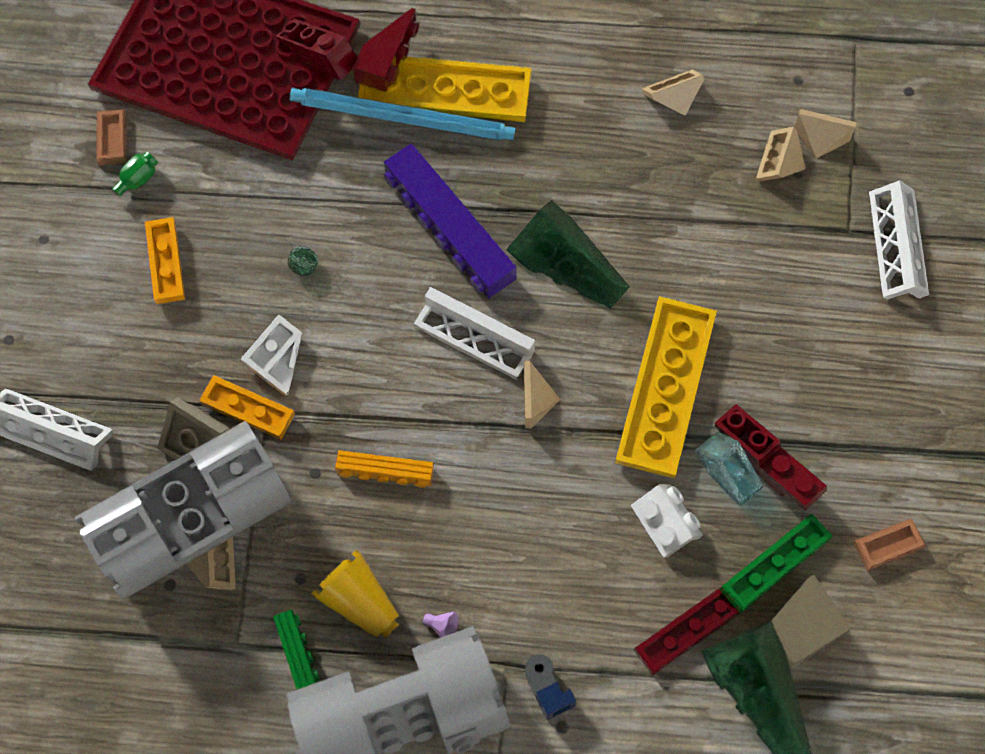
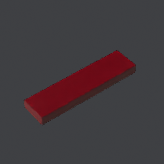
[634,587,755,676]

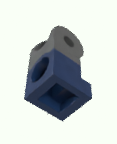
[525,654,576,721]

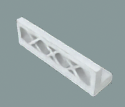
[869,180,929,300]
[414,287,535,380]
[0,388,113,471]

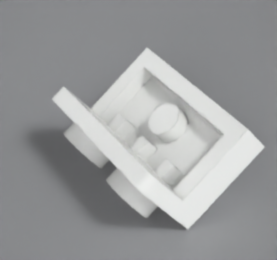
[631,484,703,558]

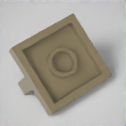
[157,397,230,460]

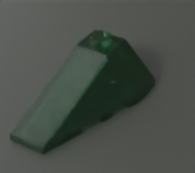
[506,200,630,309]
[701,621,812,754]

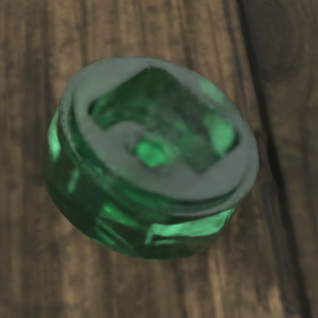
[287,246,318,276]

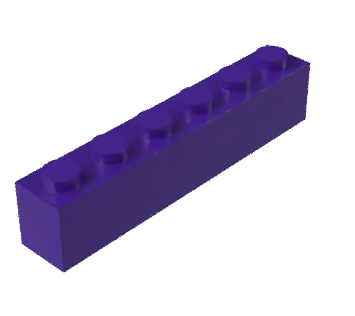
[383,143,517,299]

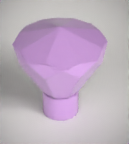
[423,611,459,638]

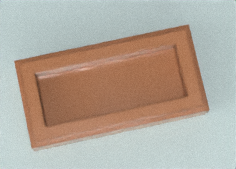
[97,109,127,166]
[853,518,926,571]

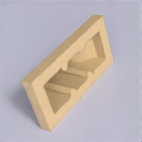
[642,70,704,116]
[795,109,856,159]
[756,126,806,182]
[524,361,561,429]
[187,537,236,590]

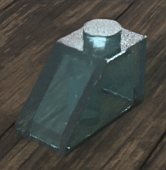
[695,431,763,506]

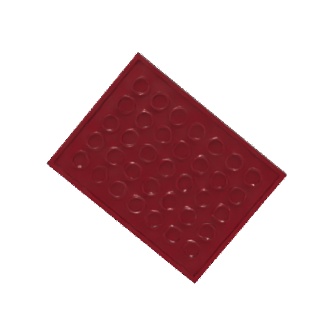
[88,0,360,161]

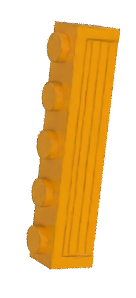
[335,450,434,488]

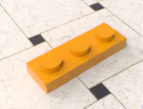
[145,217,186,305]
[199,375,295,440]

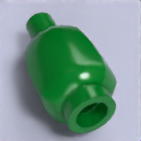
[112,151,158,197]

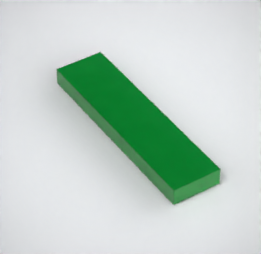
[719,513,833,614]

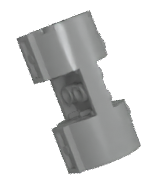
[75,421,292,600]
[286,626,510,754]

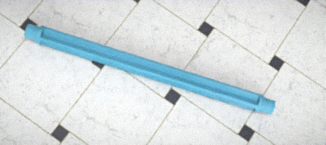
[290,88,515,141]

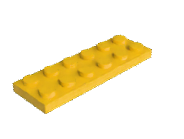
[358,56,531,122]
[615,296,717,479]

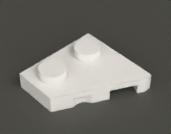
[240,315,302,397]

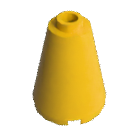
[311,549,399,638]

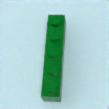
[273,610,320,690]

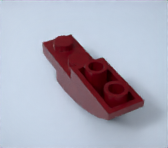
[714,404,827,511]

